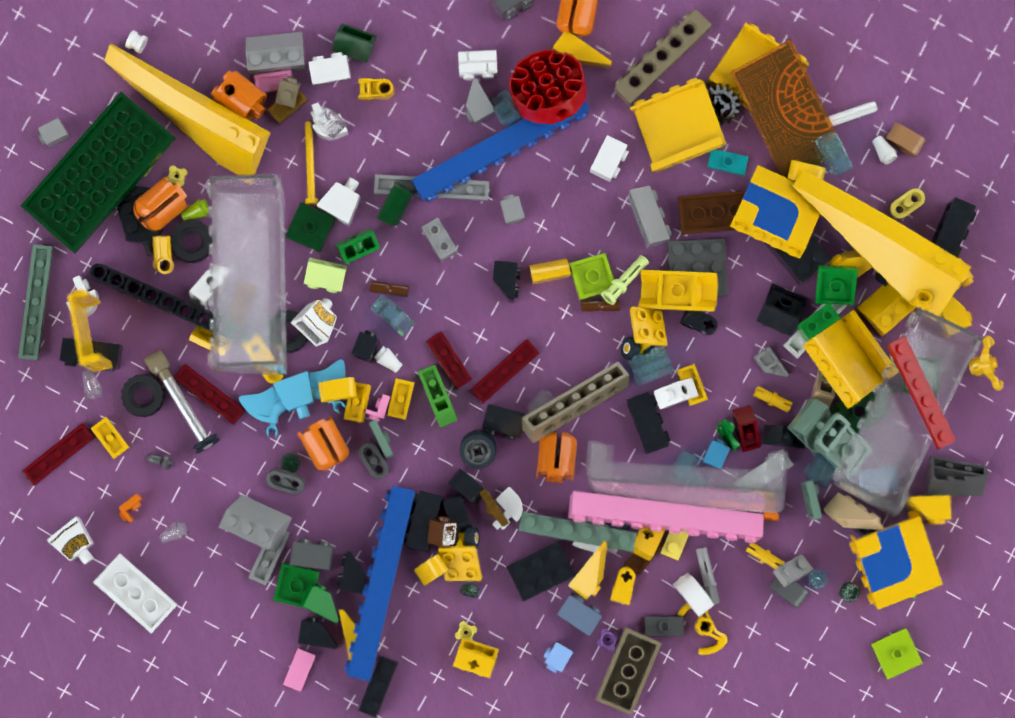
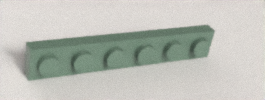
[18,244,53,361]
[519,512,637,553]

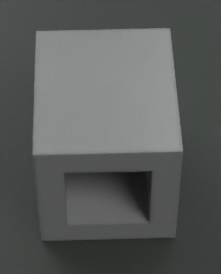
[38,118,70,148]
[500,195,525,226]

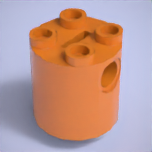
[211,70,267,121]

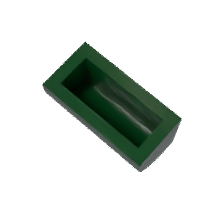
[332,23,377,63]
[377,182,415,226]

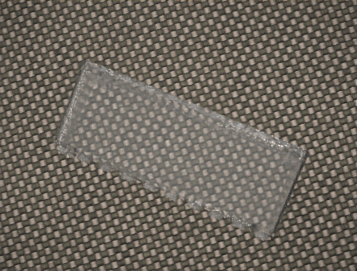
[207,174,287,375]
[832,307,984,518]
[586,441,788,513]

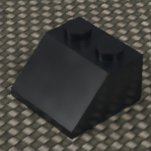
[756,283,807,336]
[482,404,526,441]

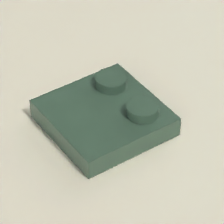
[800,480,822,521]

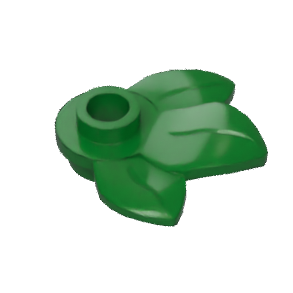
[716,419,740,452]

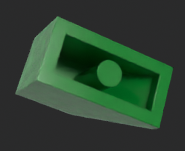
[299,583,339,623]

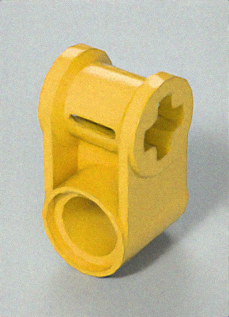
[358,78,395,101]
[610,566,635,605]

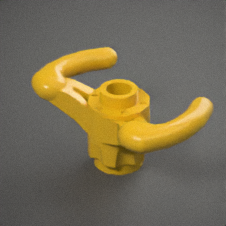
[969,335,1004,391]
[678,603,728,655]

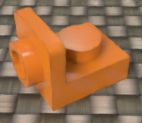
[118,493,144,523]

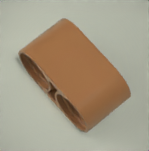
[885,123,926,157]

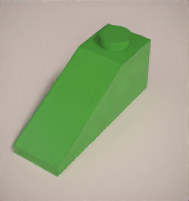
[417,365,458,428]

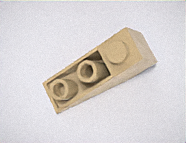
[823,492,884,530]

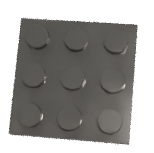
[667,239,728,297]

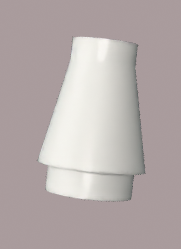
[872,136,898,165]
[374,346,403,373]

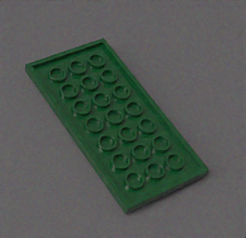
[20,92,176,254]

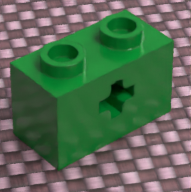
[335,228,380,264]
[796,302,840,343]

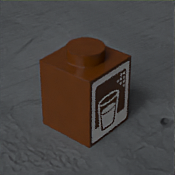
[428,516,457,546]

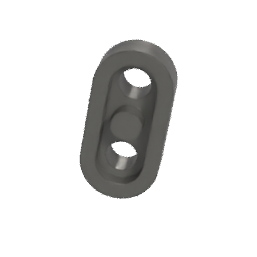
[359,443,389,479]
[267,468,305,494]

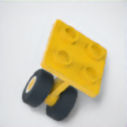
[621,306,668,362]
[438,526,482,581]

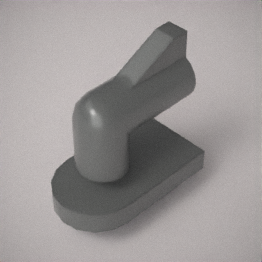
[145,454,175,470]

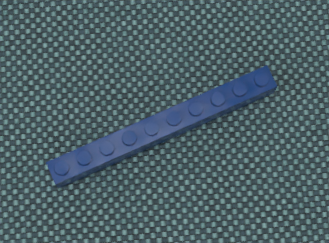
[412,102,590,203]
[344,486,415,682]

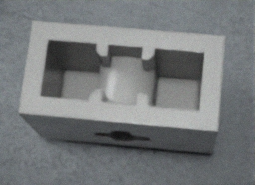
[421,218,458,263]

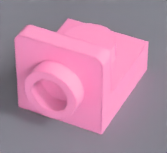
[365,394,391,422]

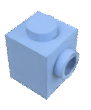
[543,642,573,673]

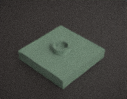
[369,420,394,459]

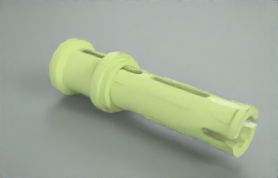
[601,255,649,305]

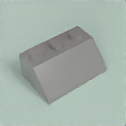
[246,32,306,75]
[627,186,672,249]
[219,495,292,553]

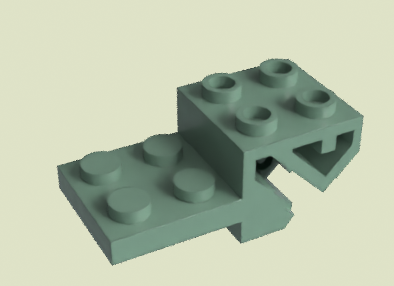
[787,398,872,479]

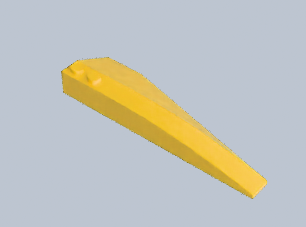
[104,44,271,182]
[793,170,971,319]

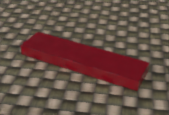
[470,339,540,404]
[174,364,246,425]
[22,422,95,486]

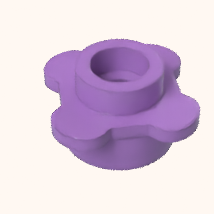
[597,629,619,651]

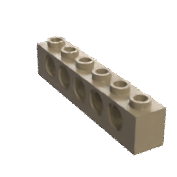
[614,9,712,107]
[522,362,629,443]

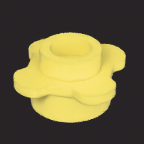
[166,165,187,187]
[455,621,477,641]

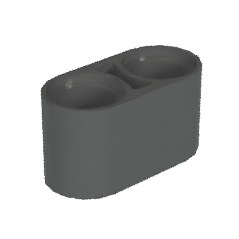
[768,577,809,609]

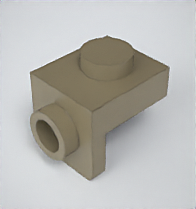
[275,76,301,107]

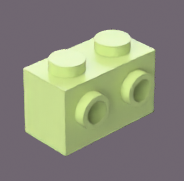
[304,258,347,293]

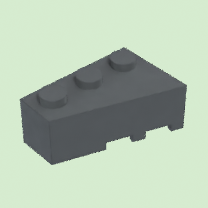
[925,456,988,496]

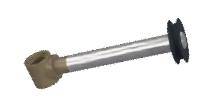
[144,349,220,454]

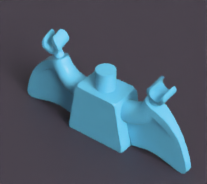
[239,359,346,438]

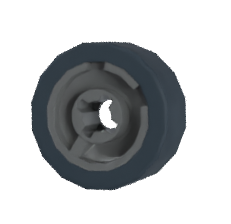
[460,430,497,468]

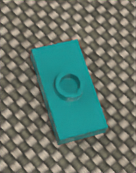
[707,149,749,176]

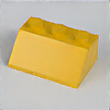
[856,284,916,337]
[901,496,951,525]

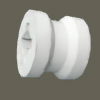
[125,30,148,54]

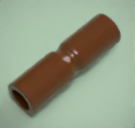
[370,281,409,297]
[581,300,620,312]

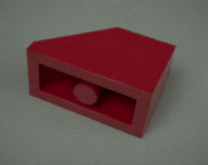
[732,405,761,452]

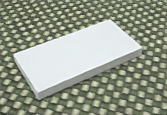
[93,553,178,633]

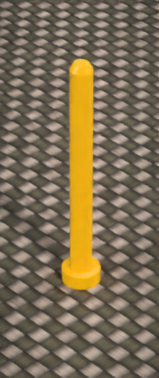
[305,121,318,205]

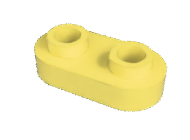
[889,189,925,219]

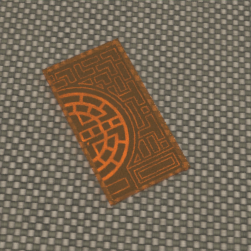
[730,39,845,180]

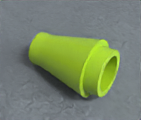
[181,199,211,221]

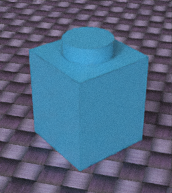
[702,439,730,470]

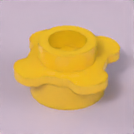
[911,289,934,311]

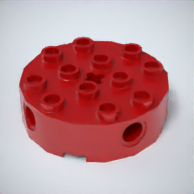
[508,50,588,124]

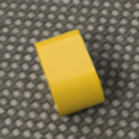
[787,160,826,181]
[318,377,357,402]
[414,554,449,586]

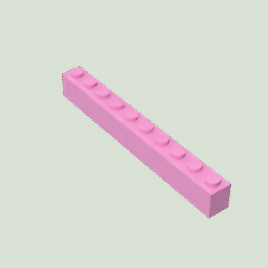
[568,491,764,543]

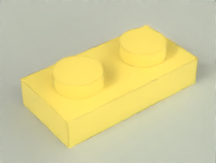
[660,532,689,561]

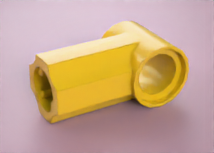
[152,235,174,274]

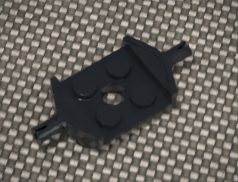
[117,186,164,256]

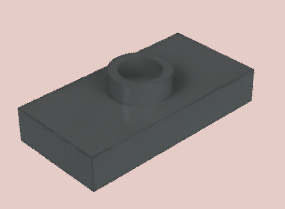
[645,616,684,636]

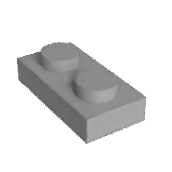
[773,554,813,587]

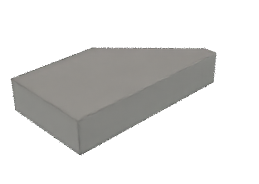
[753,346,790,377]

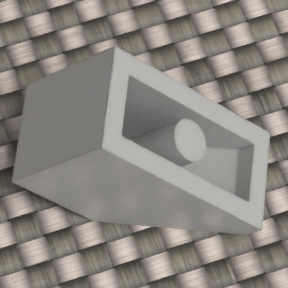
[464,78,495,125]

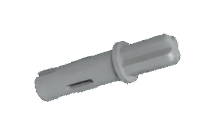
[696,547,720,605]

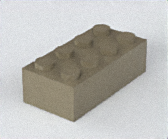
[595,627,662,716]

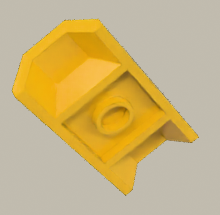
[638,270,718,312]

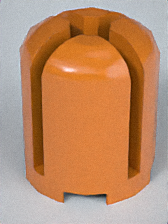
[556,0,599,37]
[133,177,189,231]
[297,415,349,471]
[536,431,577,483]

